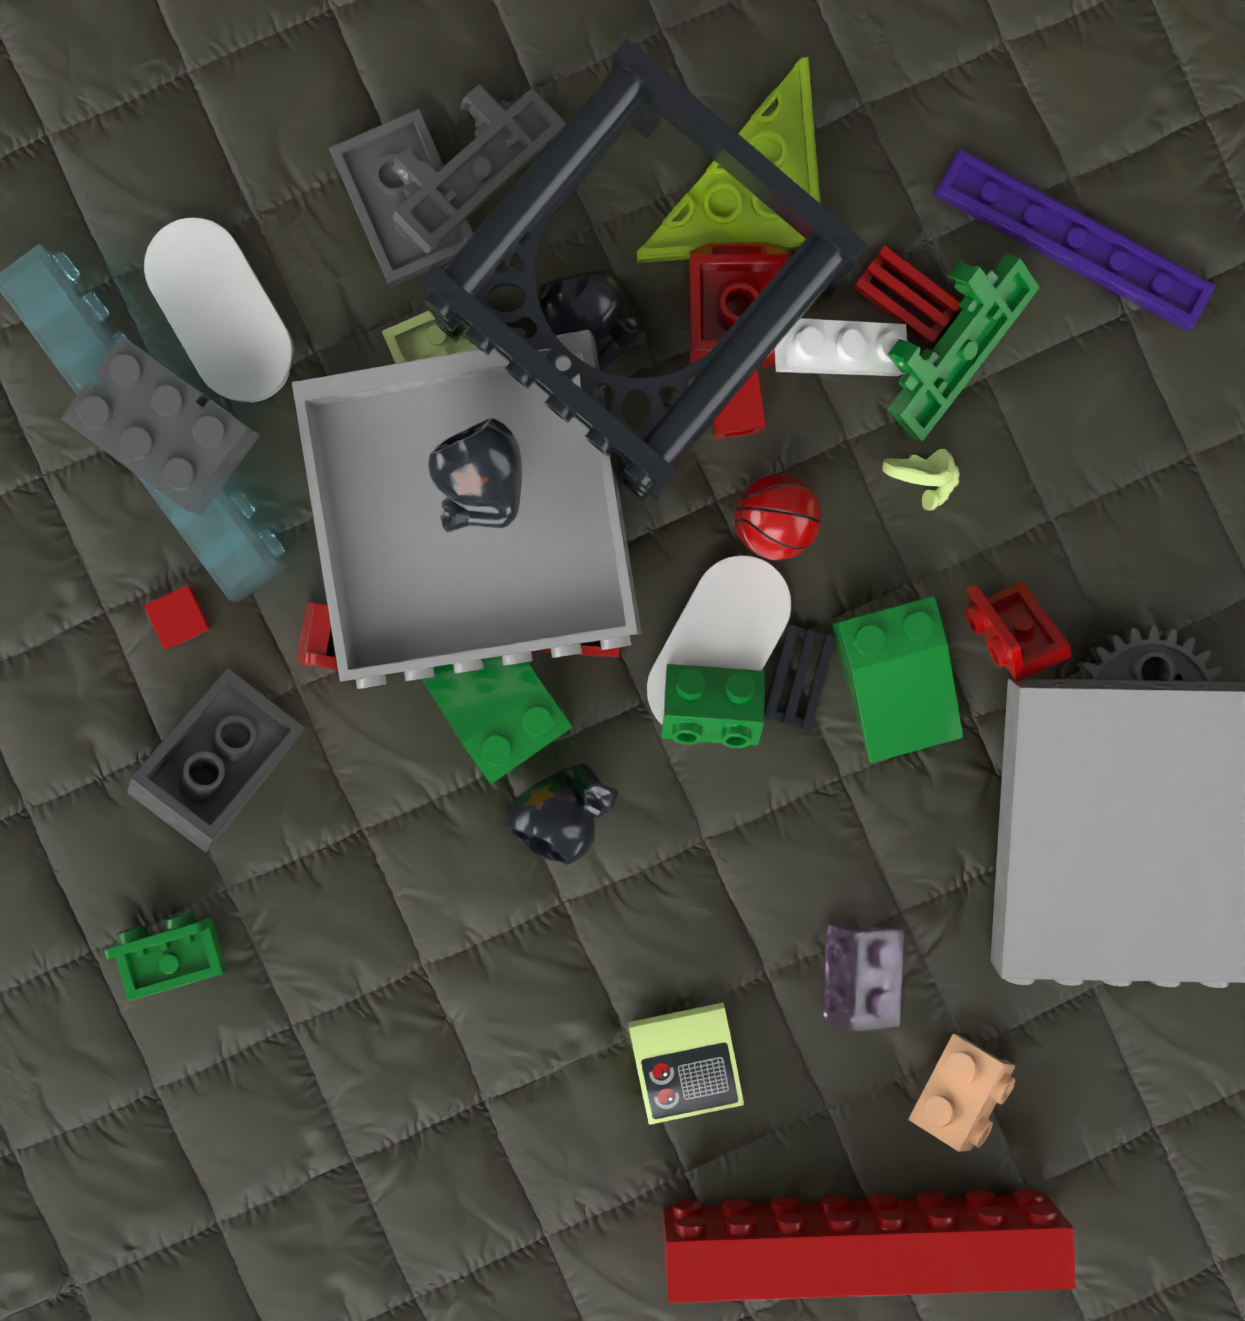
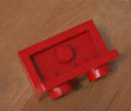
[964,581,1071,682]

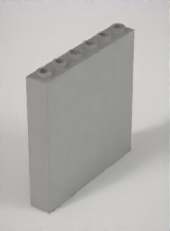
[292,330,642,689]
[990,678,1245,988]

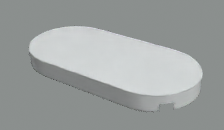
[144,218,294,403]
[647,556,791,724]

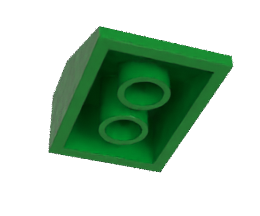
[830,596,963,763]
[421,656,574,784]

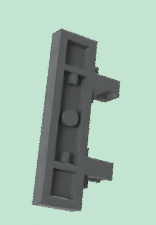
[392,84,566,254]

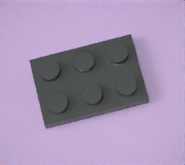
[329,109,473,288]

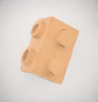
[908,1034,1015,1152]

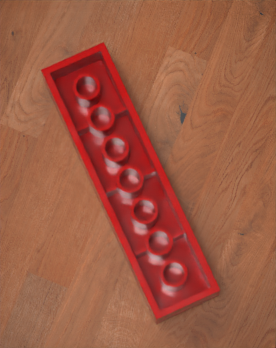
[663,1189,1076,1303]

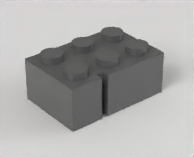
[60,335,260,516]

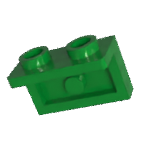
[661,664,765,748]
[104,911,227,1002]

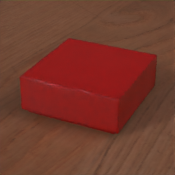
[143,585,212,650]

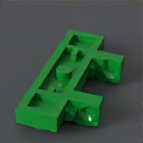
[887,254,1040,442]

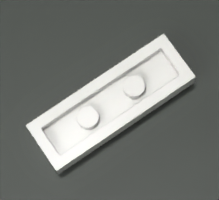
[775,318,907,376]

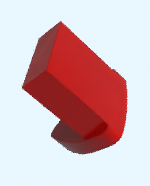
[296,602,338,671]

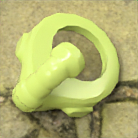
[882,449,960,510]

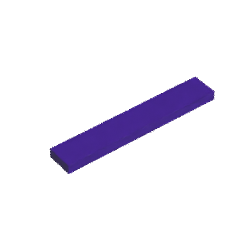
[933,148,1216,331]

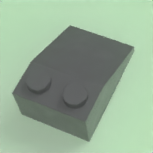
[127,668,305,853]

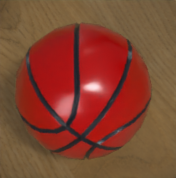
[734,473,821,561]

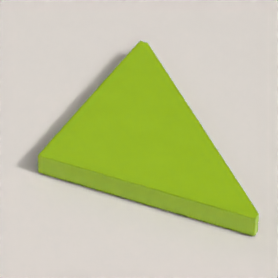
[636,57,821,263]

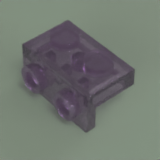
[823,925,904,1031]

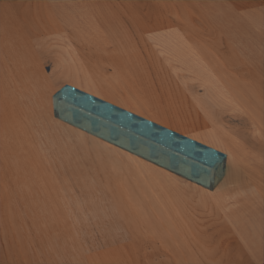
[0,244,287,602]

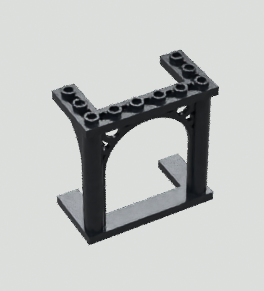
[421,38,868,501]

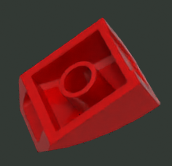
[689,242,789,368]

